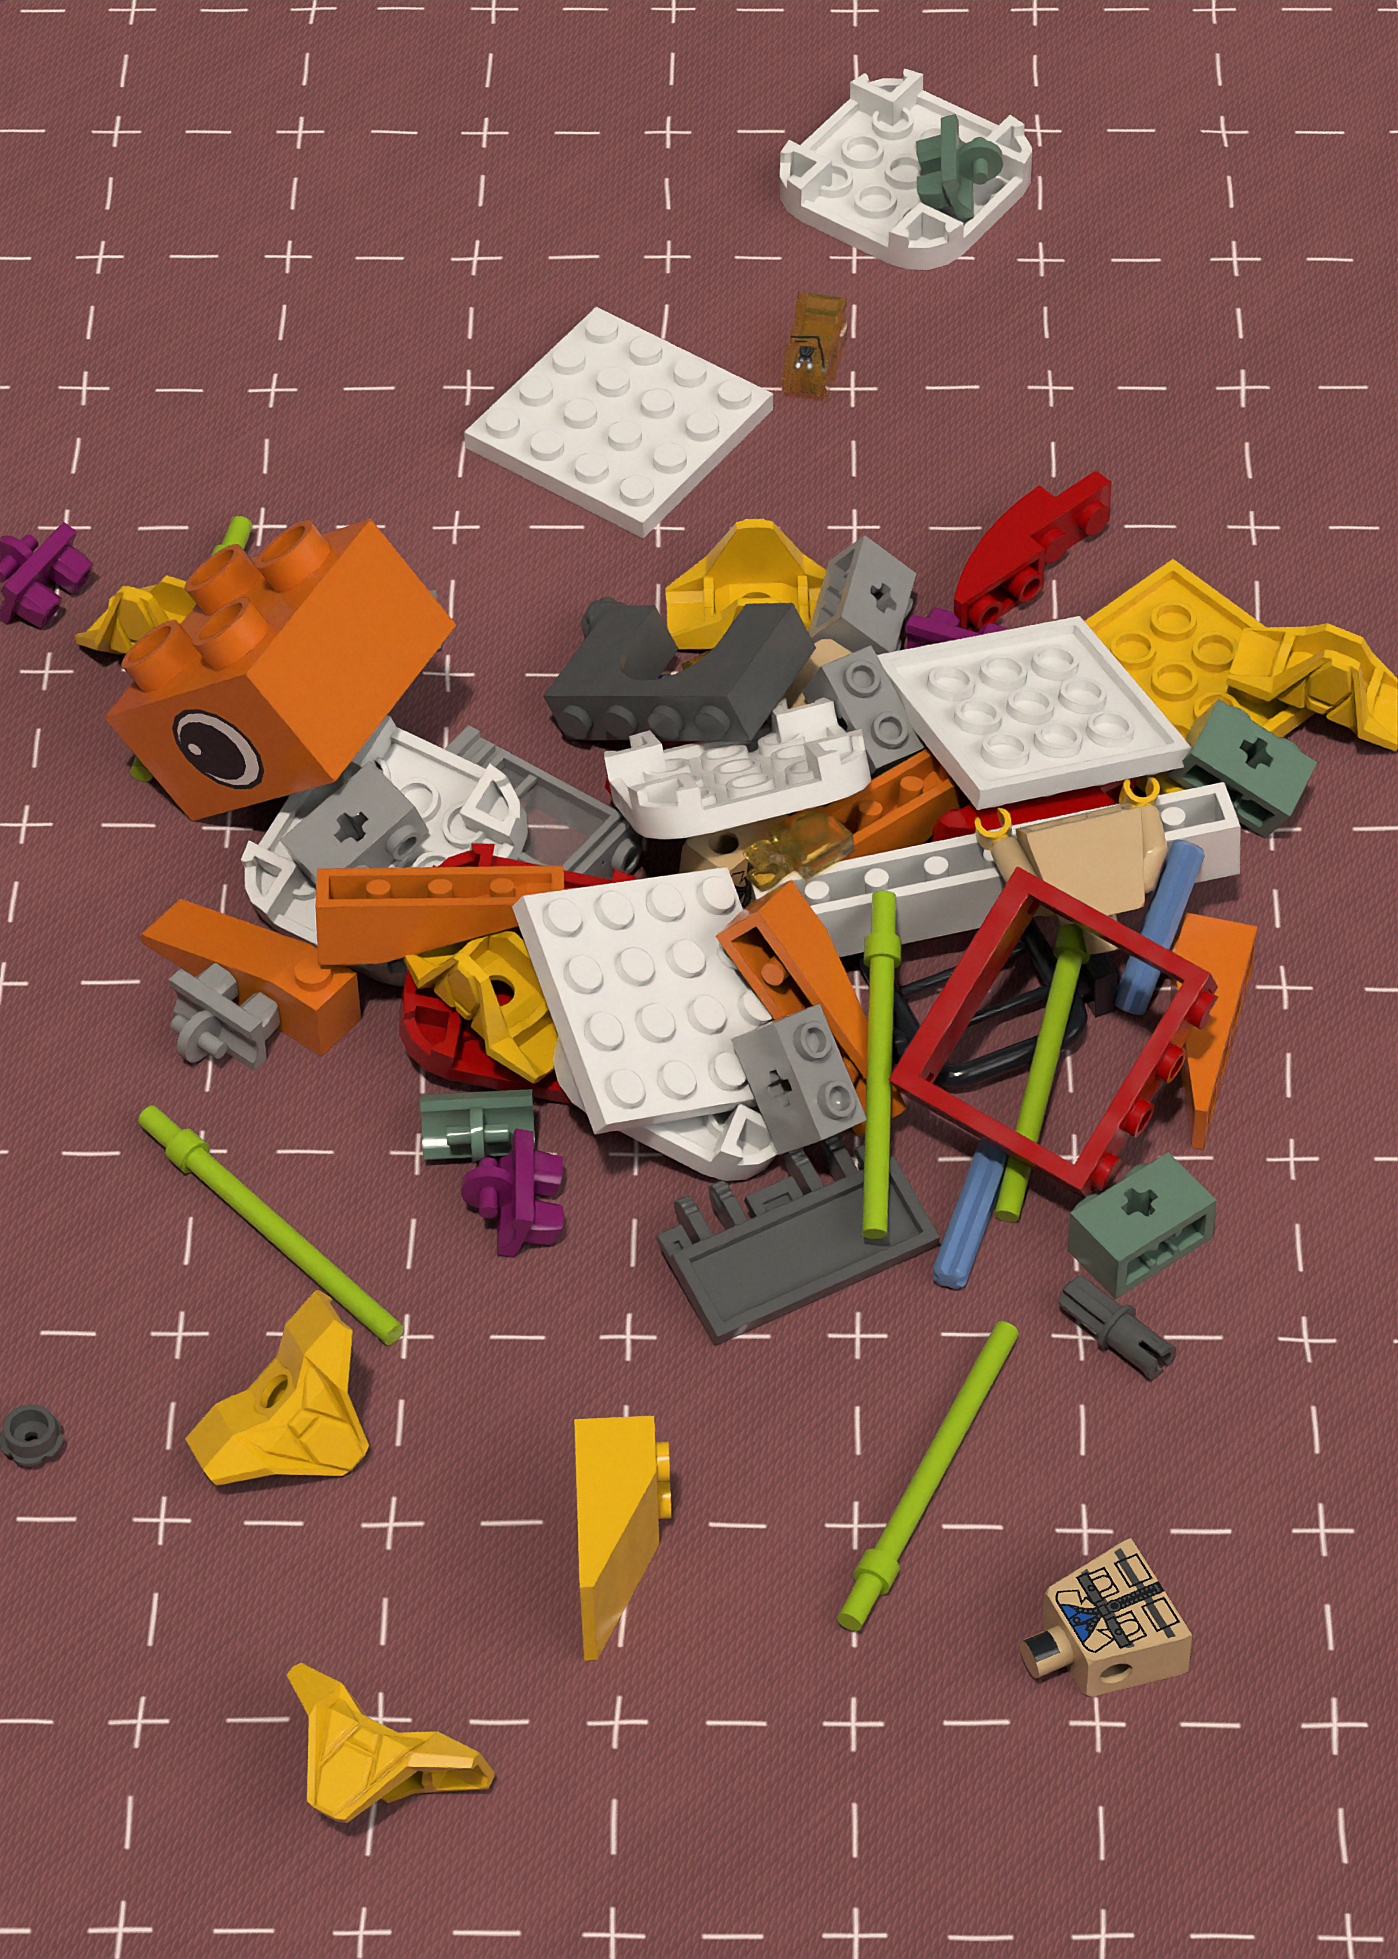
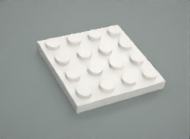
[464,307,773,539]
[877,616,1192,810]
[512,867,774,1134]

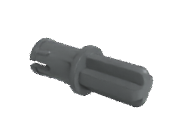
[1058,1276,1176,1380]

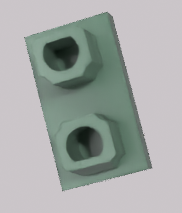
[916,114,1003,220]
[420,1089,535,1162]

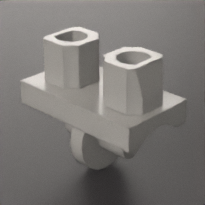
[168,963,280,1071]

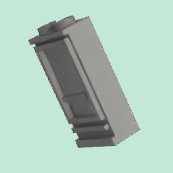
[445,725,642,880]

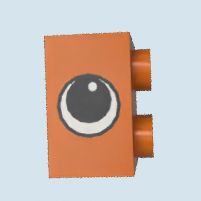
[104,518,456,821]

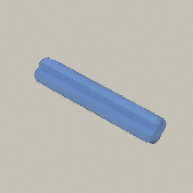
[1115,840,1205,1015]
[933,1139,1009,1290]

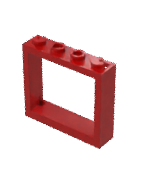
[888,866,1218,1198]

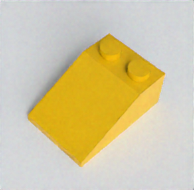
[574,1416,672,1661]

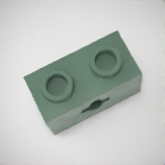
[1167,699,1317,838]
[1067,1152,1217,1299]

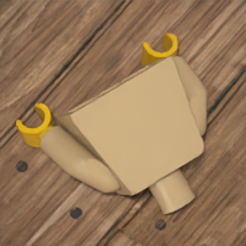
[975,778,1168,954]

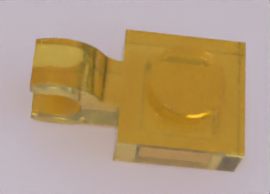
[743,805,855,892]

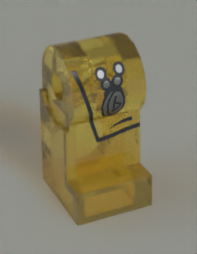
[782,292,847,397]

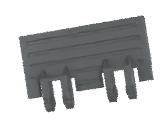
[656,1134,940,1346]

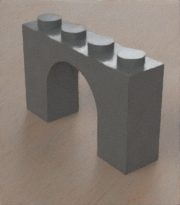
[543,603,816,741]

